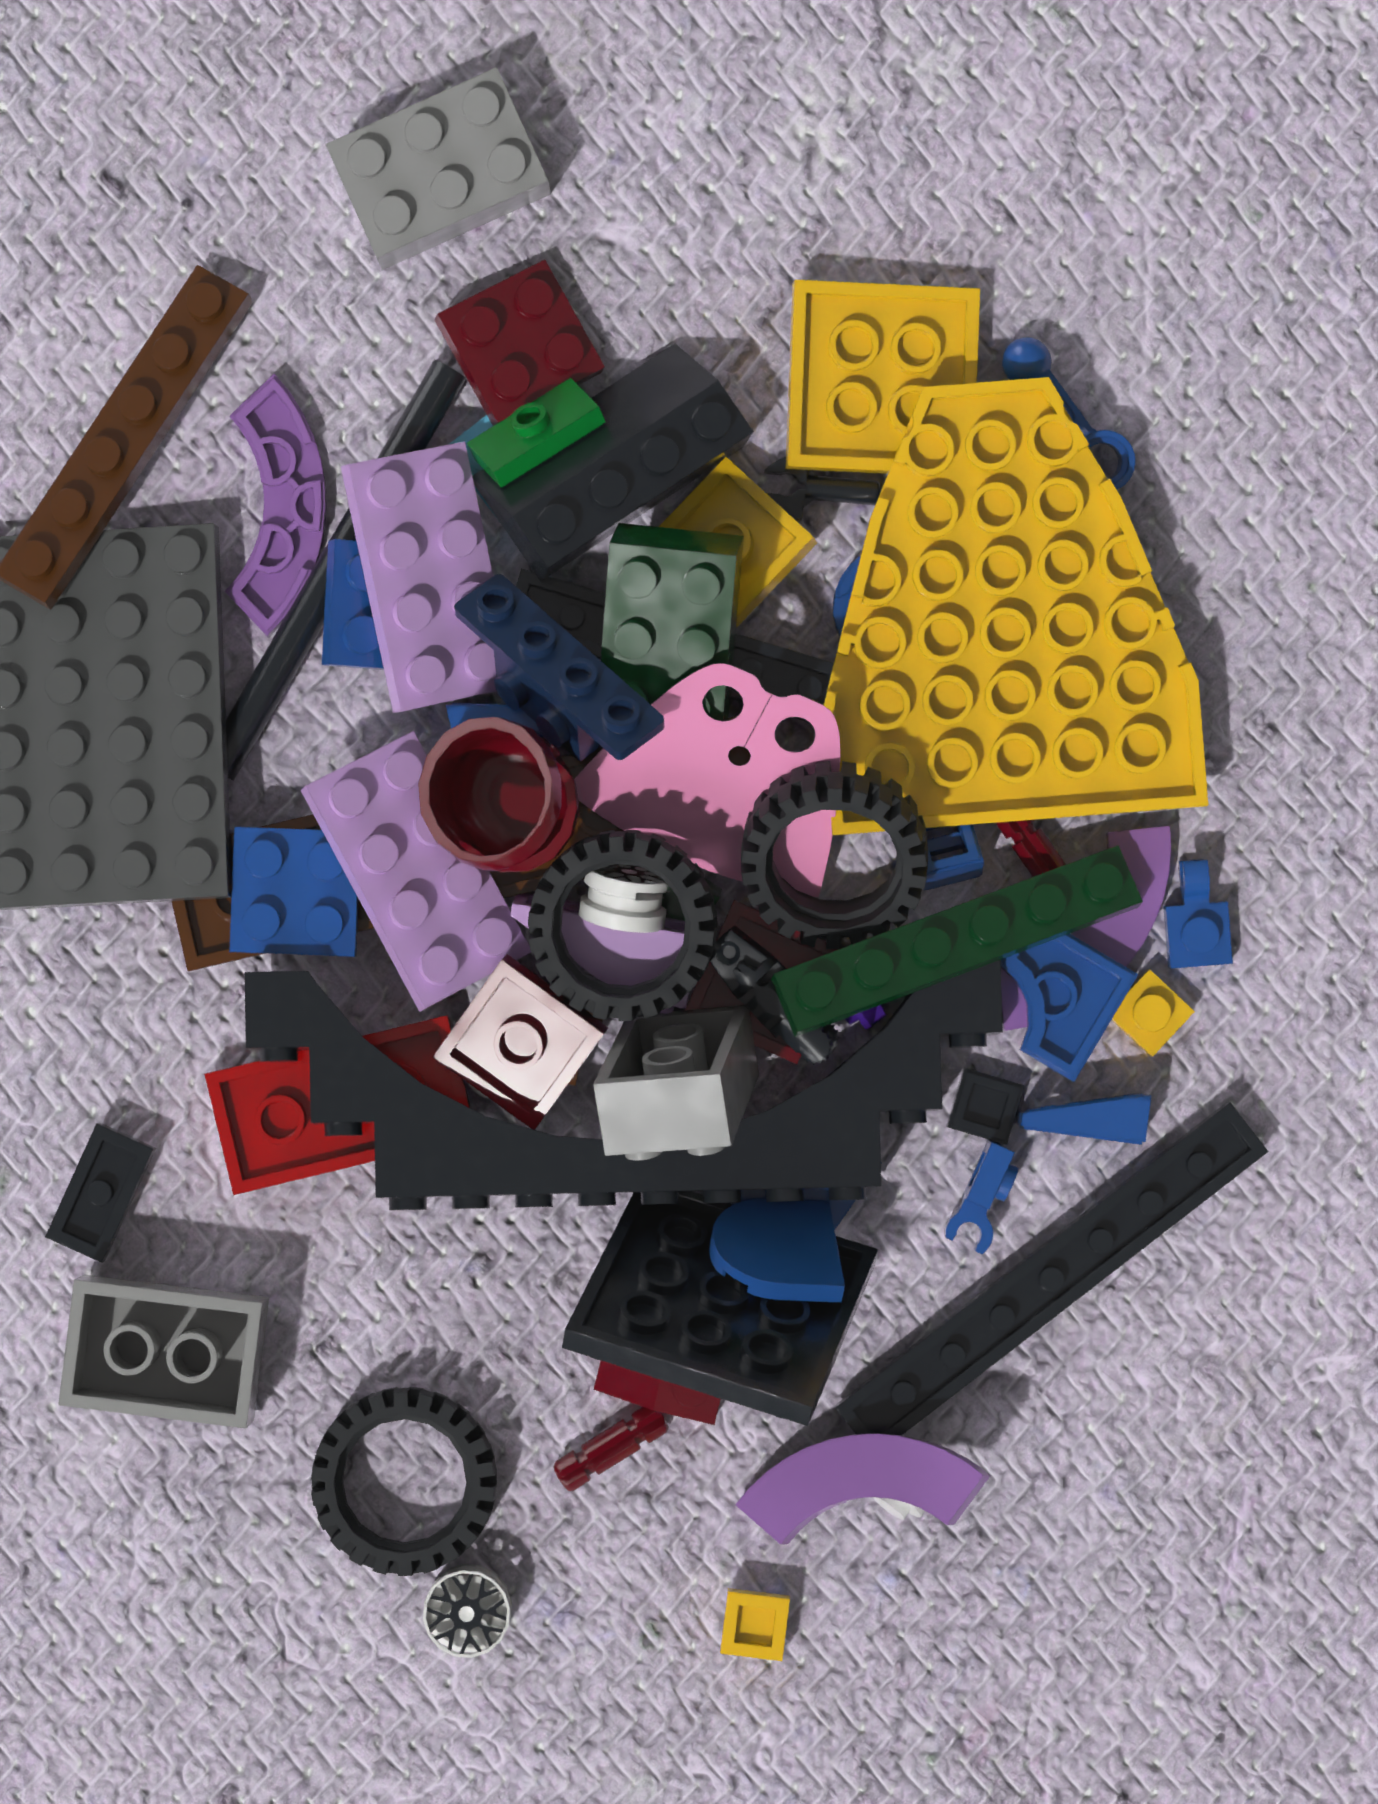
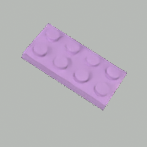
[341,441,497,713]
[300,731,531,1012]

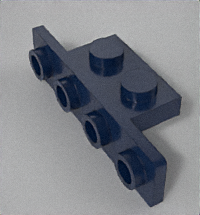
[454,574,665,762]

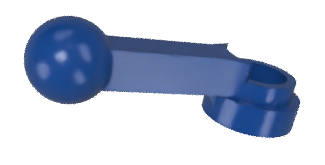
[1002,337,1136,490]

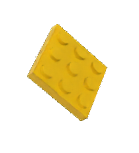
[785,279,980,474]

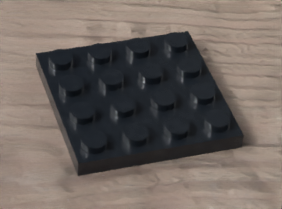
[562,1191,878,1426]

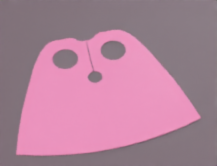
[574,663,840,897]

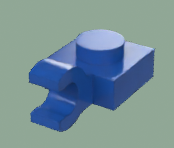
[1163,859,1233,969]
[944,1140,1019,1254]

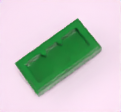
[467,378,606,487]

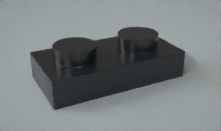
[45,1122,156,1263]

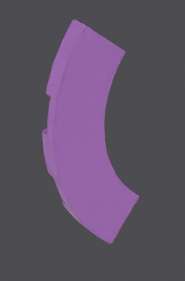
[225,374,327,637]
[1001,826,1171,1031]
[735,1434,991,1544]

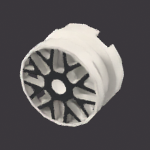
[579,864,671,933]
[423,1564,512,1658]

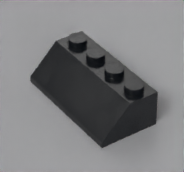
[472,343,754,581]

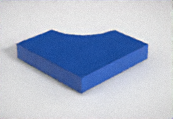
[1001,934,1138,1082]

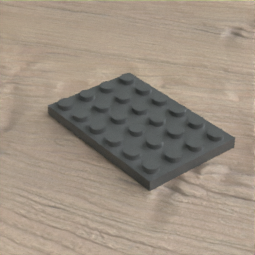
[0,523,232,910]

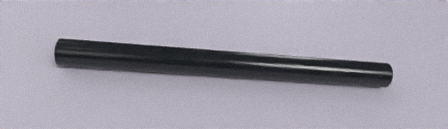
[226,359,466,781]

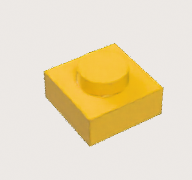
[1111,969,1195,1057]
[720,1588,790,1661]

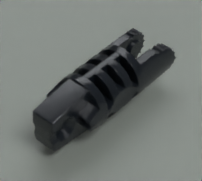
[710,926,840,1065]

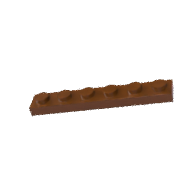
[0,265,253,610]

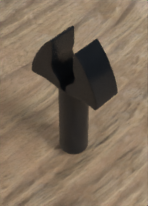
[764,457,881,522]

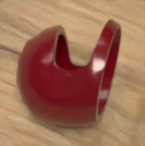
[418,717,579,872]

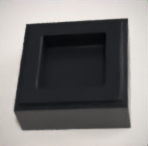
[946,1067,1025,1145]

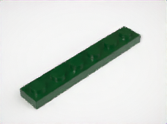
[771,845,1143,1037]

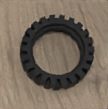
[741,761,928,949]
[528,829,717,1021]
[311,1387,497,1576]

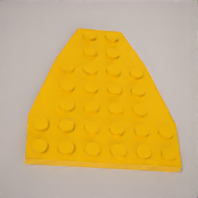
[823,377,1208,836]

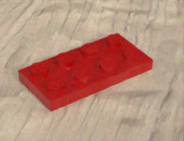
[204,1015,471,1195]

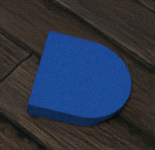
[709,1198,845,1302]

